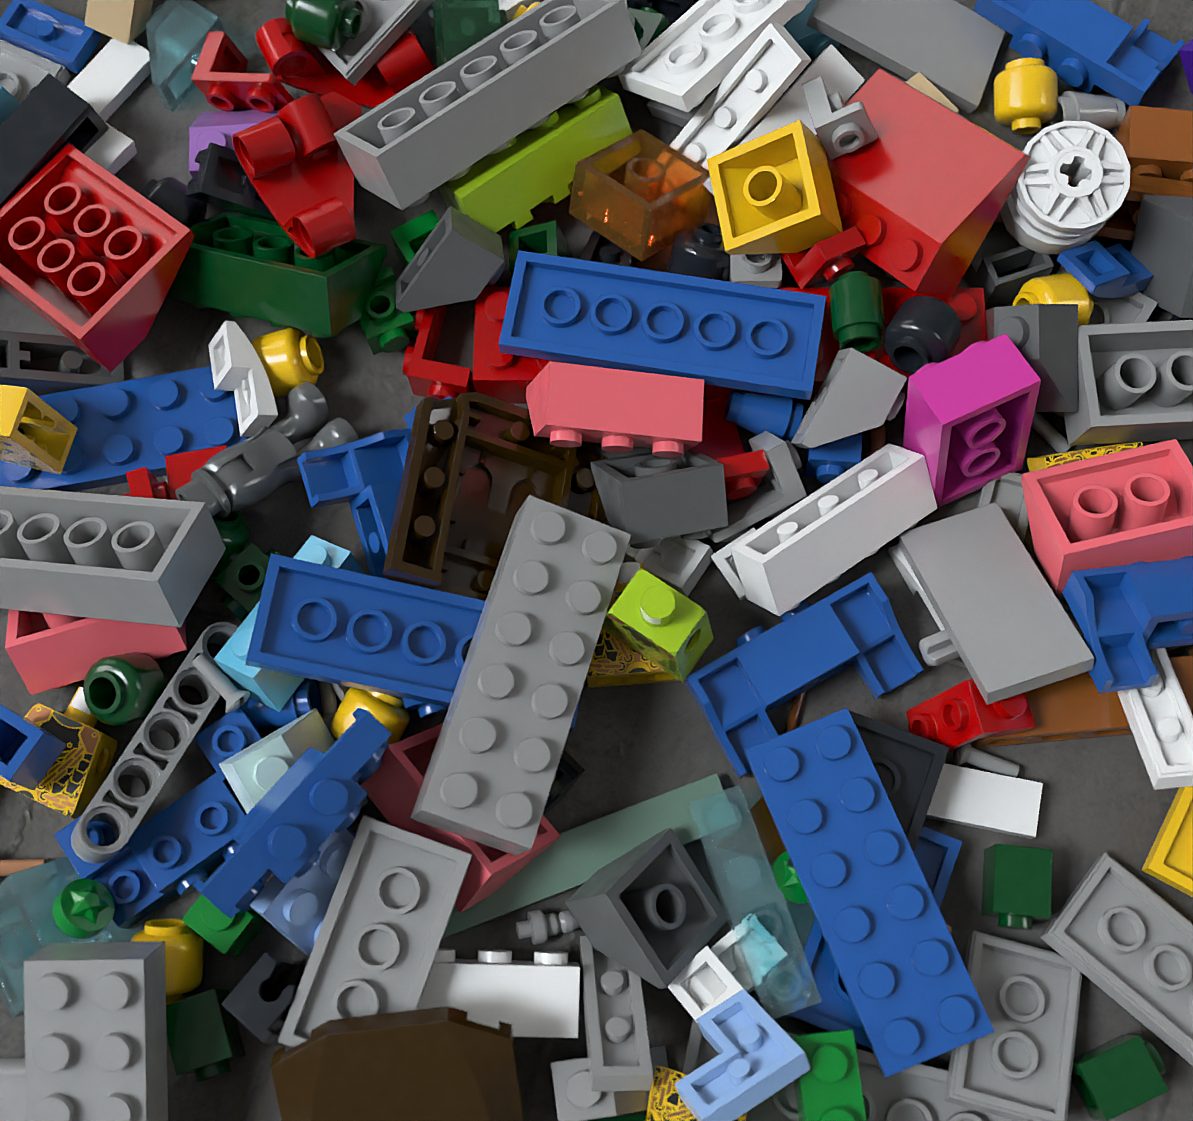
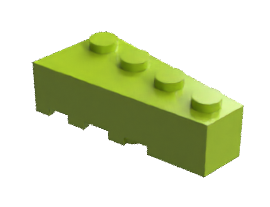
[438,85,638,233]

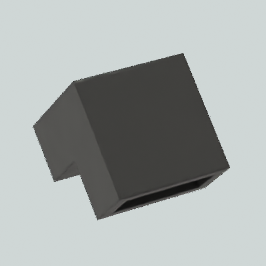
[964,232,1054,311]

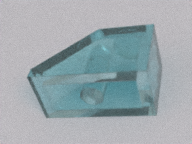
[146,0,225,112]

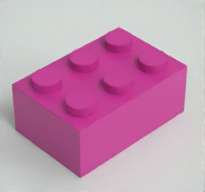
[903,333,1041,508]

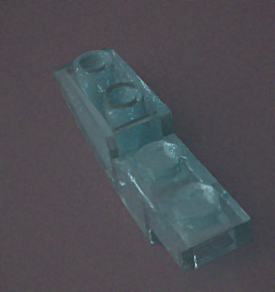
[688,785,822,1019]

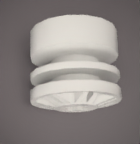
[1000,120,1130,254]

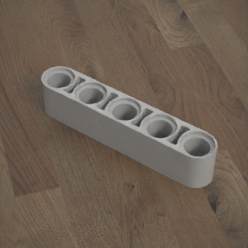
[71,622,238,864]

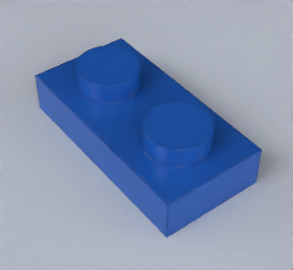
[0,0,102,74]

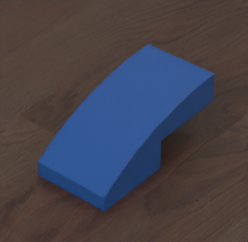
[1057,240,1154,298]

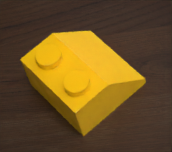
[707,120,843,255]

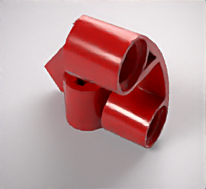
[255,17,435,109]
[232,91,362,259]

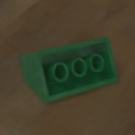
[168,211,386,338]

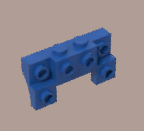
[973,0,1185,106]
[297,428,411,579]
[1062,556,1193,693]
[685,572,924,779]
[54,707,264,929]
[193,708,392,919]

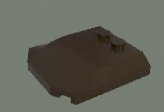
[382,392,608,601]
[270,1006,525,1121]

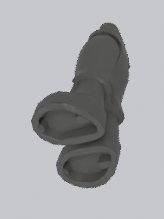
[175,382,359,518]

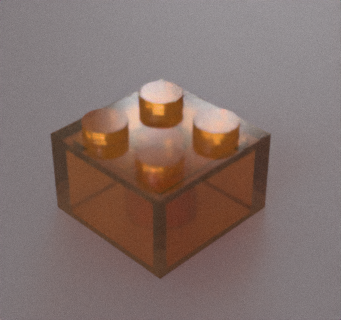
[569,129,712,261]

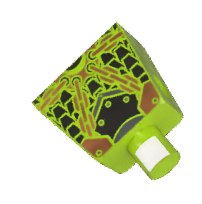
[602,568,713,683]

